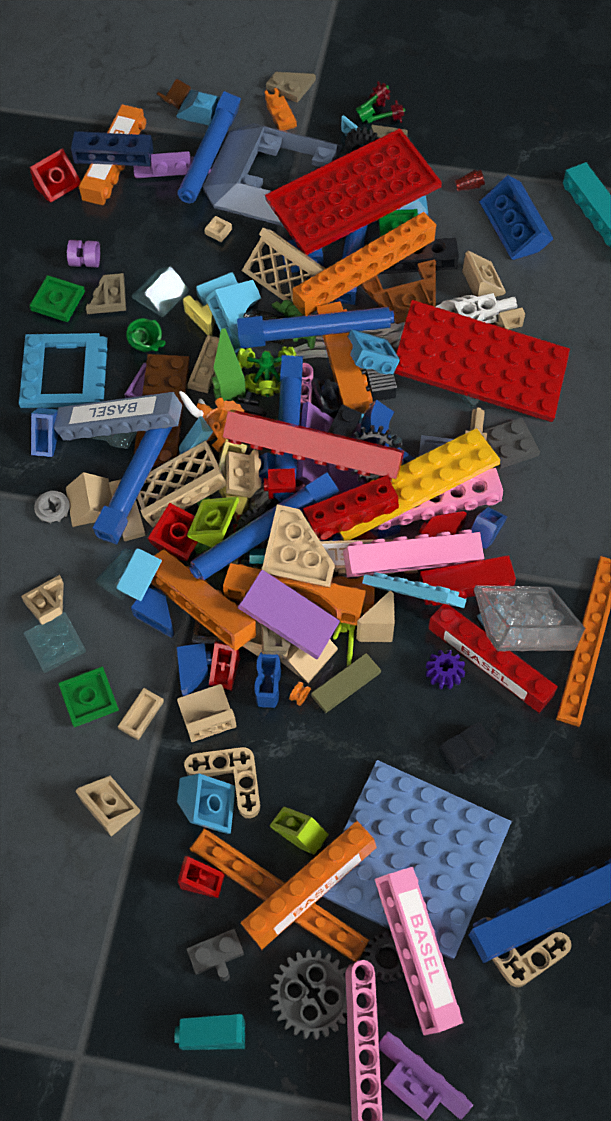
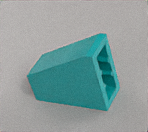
[175,1014,245,1050]

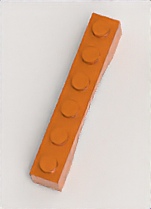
[223,563,366,626]

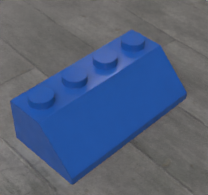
[479,175,554,260]

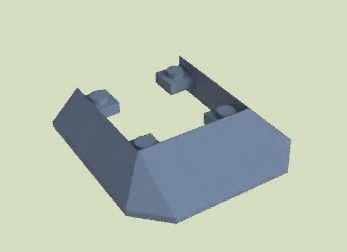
[203,123,342,226]

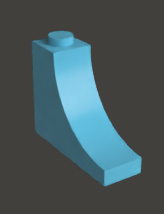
[205,280,261,353]

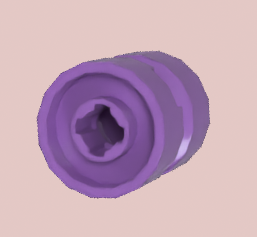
[67,240,100,267]

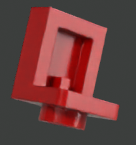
[264,468,296,499]

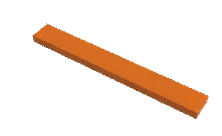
[556,556,611,727]
[190,828,370,962]

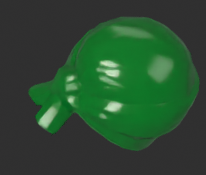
[126,318,166,352]

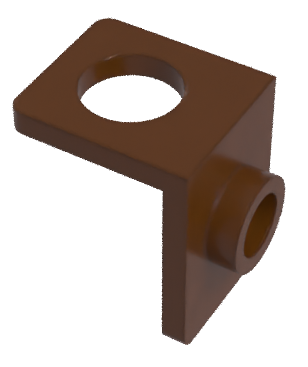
[157,79,191,109]

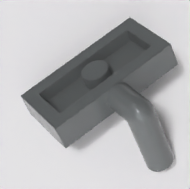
[187,929,244,982]

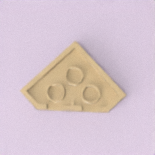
[262,504,335,588]

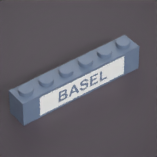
[53,392,182,440]

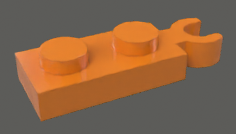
[265,88,297,131]

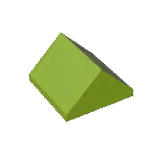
[187,497,240,547]

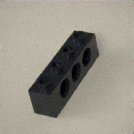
[378,238,459,275]

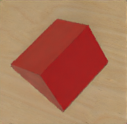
[29,148,81,203]
[148,503,198,561]

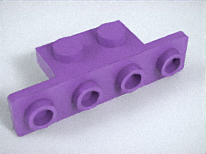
[134,152,211,178]
[379,1032,473,1120]

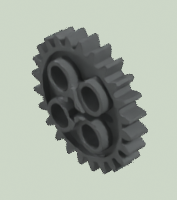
[269,950,347,1040]

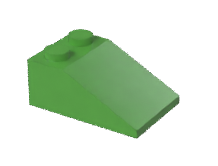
[211,328,246,403]

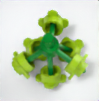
[237,346,297,397]

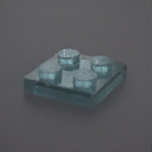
[24,612,86,673]

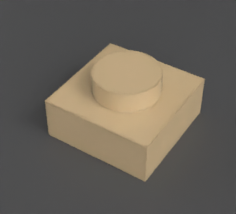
[205,216,232,242]

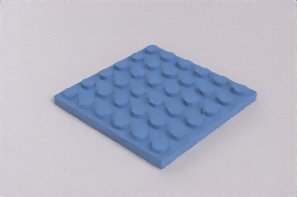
[322,760,512,960]

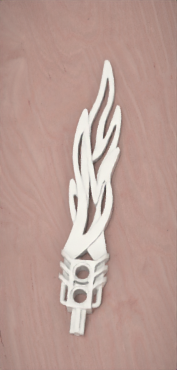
[294,293,517,363]

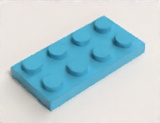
[362,572,466,608]

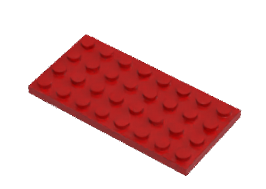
[265,128,442,255]
[394,300,570,422]

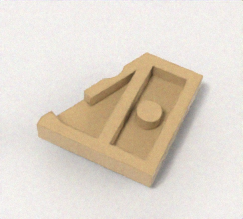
[21,575,64,625]

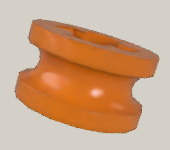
[289,682,311,706]

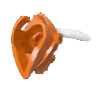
[179,391,245,452]

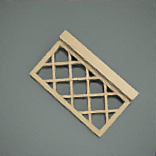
[242,228,326,302]
[137,440,226,528]

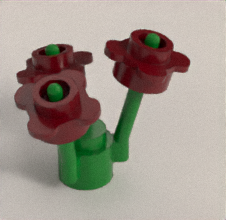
[356,81,405,123]

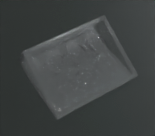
[474,585,585,652]

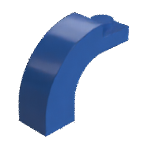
[361,400,415,466]

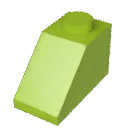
[270,807,329,854]

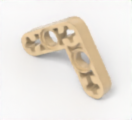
[184,747,260,818]
[480,917,571,987]

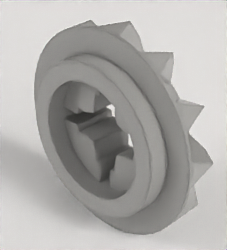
[249,483,274,510]
[34,491,70,524]

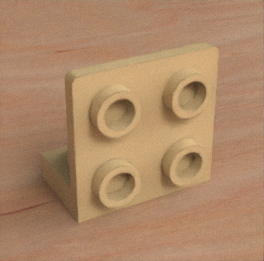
[177,684,236,742]

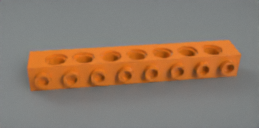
[293,212,436,316]

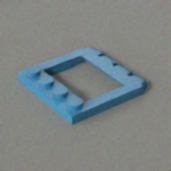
[19,333,108,408]

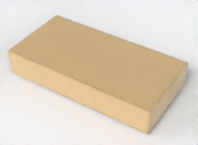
[118,688,164,740]

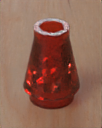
[455,169,485,191]

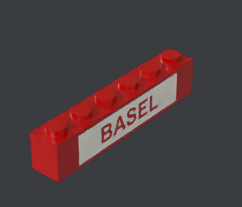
[429,604,558,713]

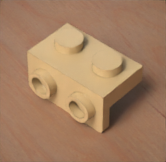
[226,449,261,498]

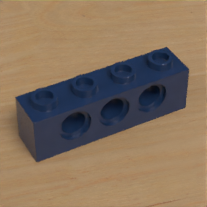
[71,132,153,167]

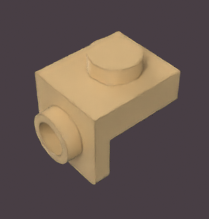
[495,308,525,330]

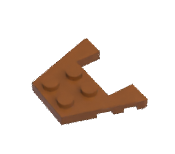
[360,259,436,324]

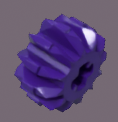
[426,649,465,690]

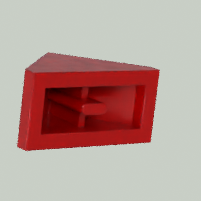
[209,641,240,690]
[178,856,225,898]

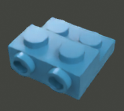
[348,329,400,374]

